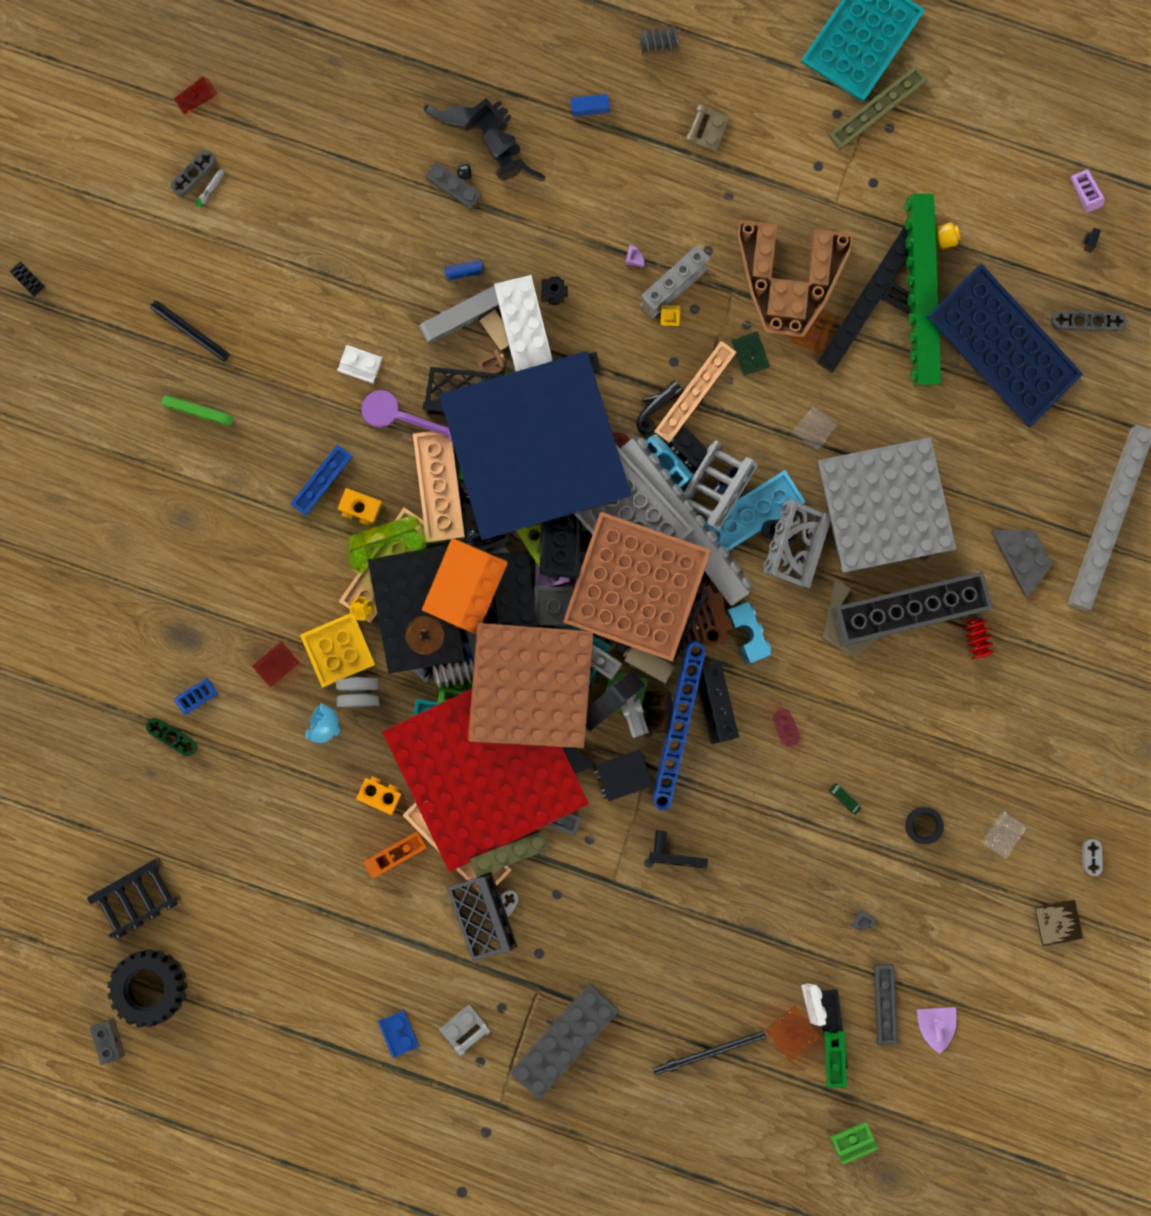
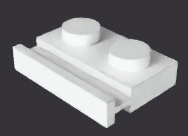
[337,345,383,384]
[801,983,827,1026]

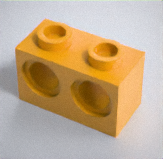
[356,776,403,815]

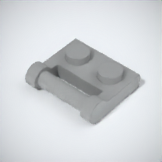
[439,1004,492,1057]

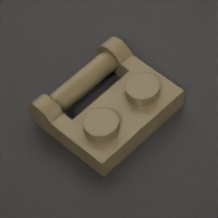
[685,105,729,153]

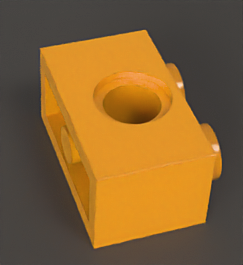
[338,488,383,526]

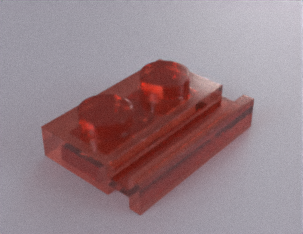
[252,641,300,687]

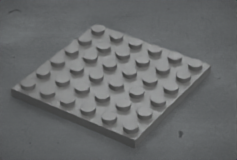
[817,437,956,573]

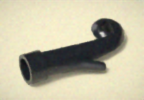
[636,380,684,435]

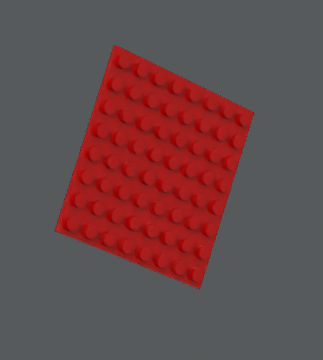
[382,689,589,872]

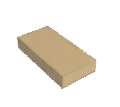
[479,310,509,352]

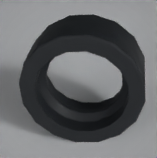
[905,808,944,844]

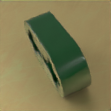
[829,783,862,815]

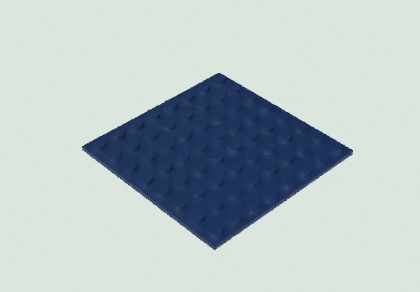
[439,351,632,541]

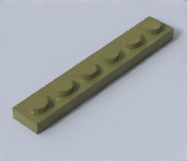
[828,66,928,150]

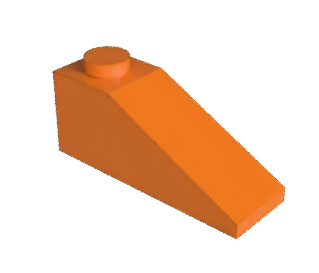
[363,831,427,879]

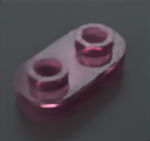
[773,709,800,747]

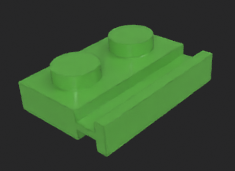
[830,1121,878,1165]

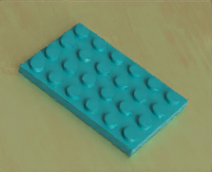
[801,0,925,102]

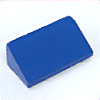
[571,94,610,117]
[444,260,483,281]

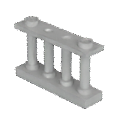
[682,440,758,531]

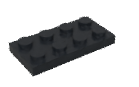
[539,514,580,579]
[491,552,536,627]

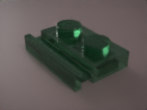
[731,331,770,377]

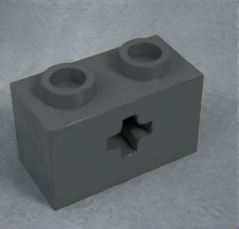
[90,1018,125,1065]

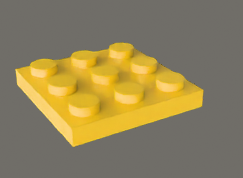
[300,613,376,688]

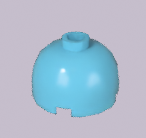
[305,703,341,743]

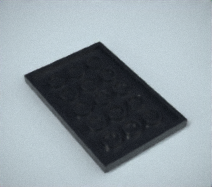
[367,546,465,674]

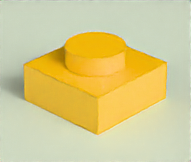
[660,305,680,326]

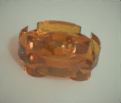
[405,616,444,655]

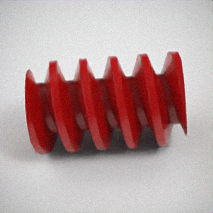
[963,618,995,660]

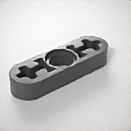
[171,151,216,197]

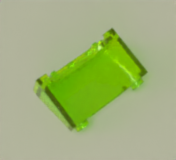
[347,516,428,574]

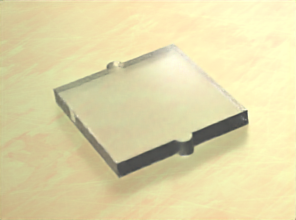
[793,406,837,451]

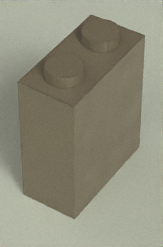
[623,646,675,685]

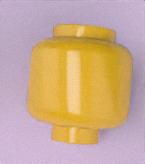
[935,222,961,249]

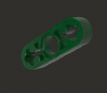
[146,718,198,756]

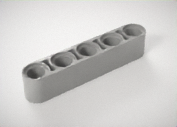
[419,286,499,344]

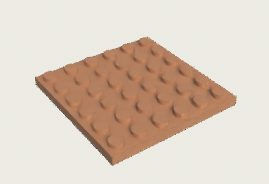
[563,512,712,662]
[468,623,593,748]

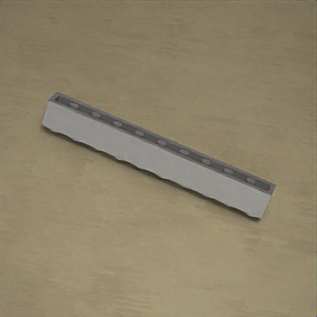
[1067,425,1151,612]
[620,436,754,606]

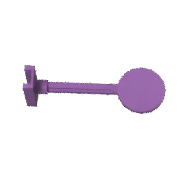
[361,390,453,443]

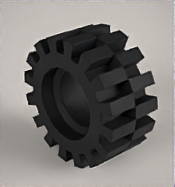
[9,261,45,297]

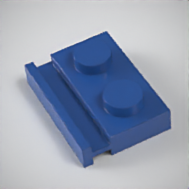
[378,1010,419,1058]

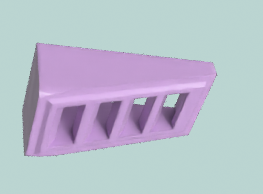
[1070,169,1105,213]

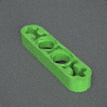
[161,395,234,427]

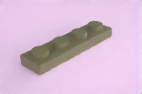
[470,831,549,878]

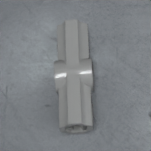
[615,681,649,738]

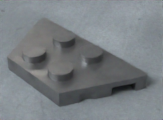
[991,530,1052,597]

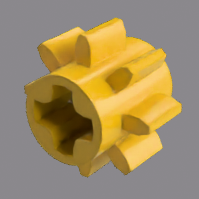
[349,597,373,621]

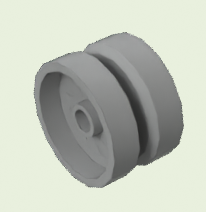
[336,677,379,707]

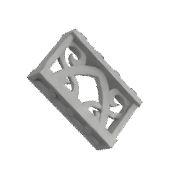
[639,245,710,320]
[763,500,830,589]

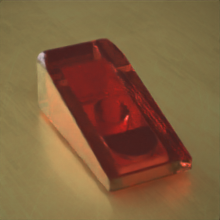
[174,76,217,114]

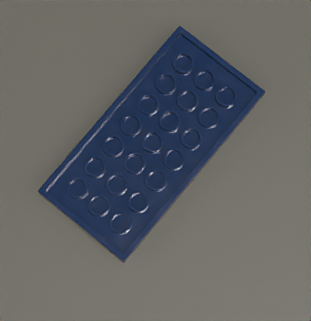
[926,263,1083,428]

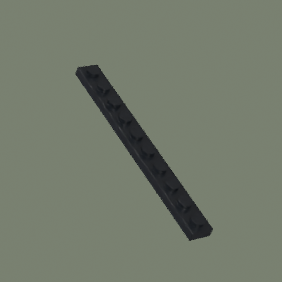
[817,226,909,374]

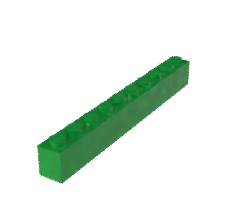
[904,194,941,386]

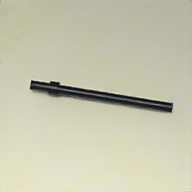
[653,1031,766,1075]

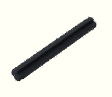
[150,300,230,362]

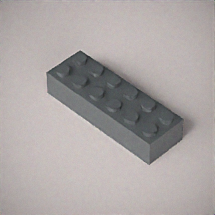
[510,982,619,1100]

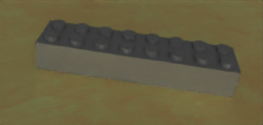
[831,572,993,647]

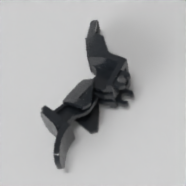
[424,98,546,182]

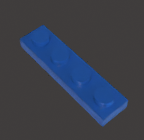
[290,444,353,516]

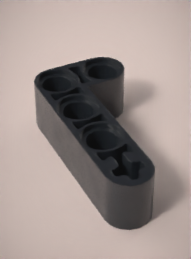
[586,670,645,732]

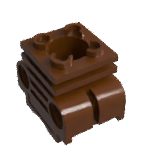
[685,585,733,648]

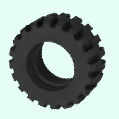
[107,949,187,1027]

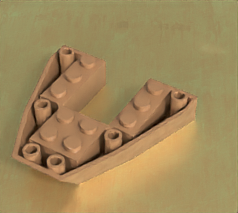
[737,220,853,337]

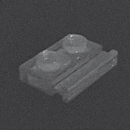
[981,811,1027,859]

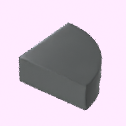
[851,910,878,929]

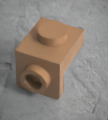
[477,350,507,380]

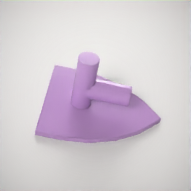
[917,1007,957,1054]

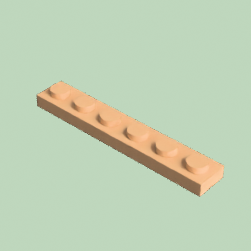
[654,341,736,443]

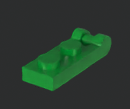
[824,1030,847,1088]

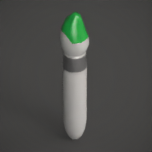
[196,169,224,207]

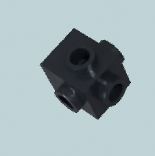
[541,276,568,305]

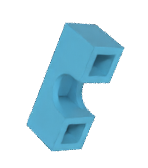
[646,434,694,489]
[725,602,771,665]

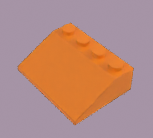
[422,538,508,634]

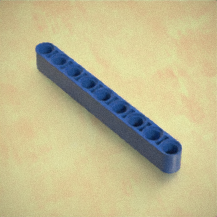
[652,640,705,811]

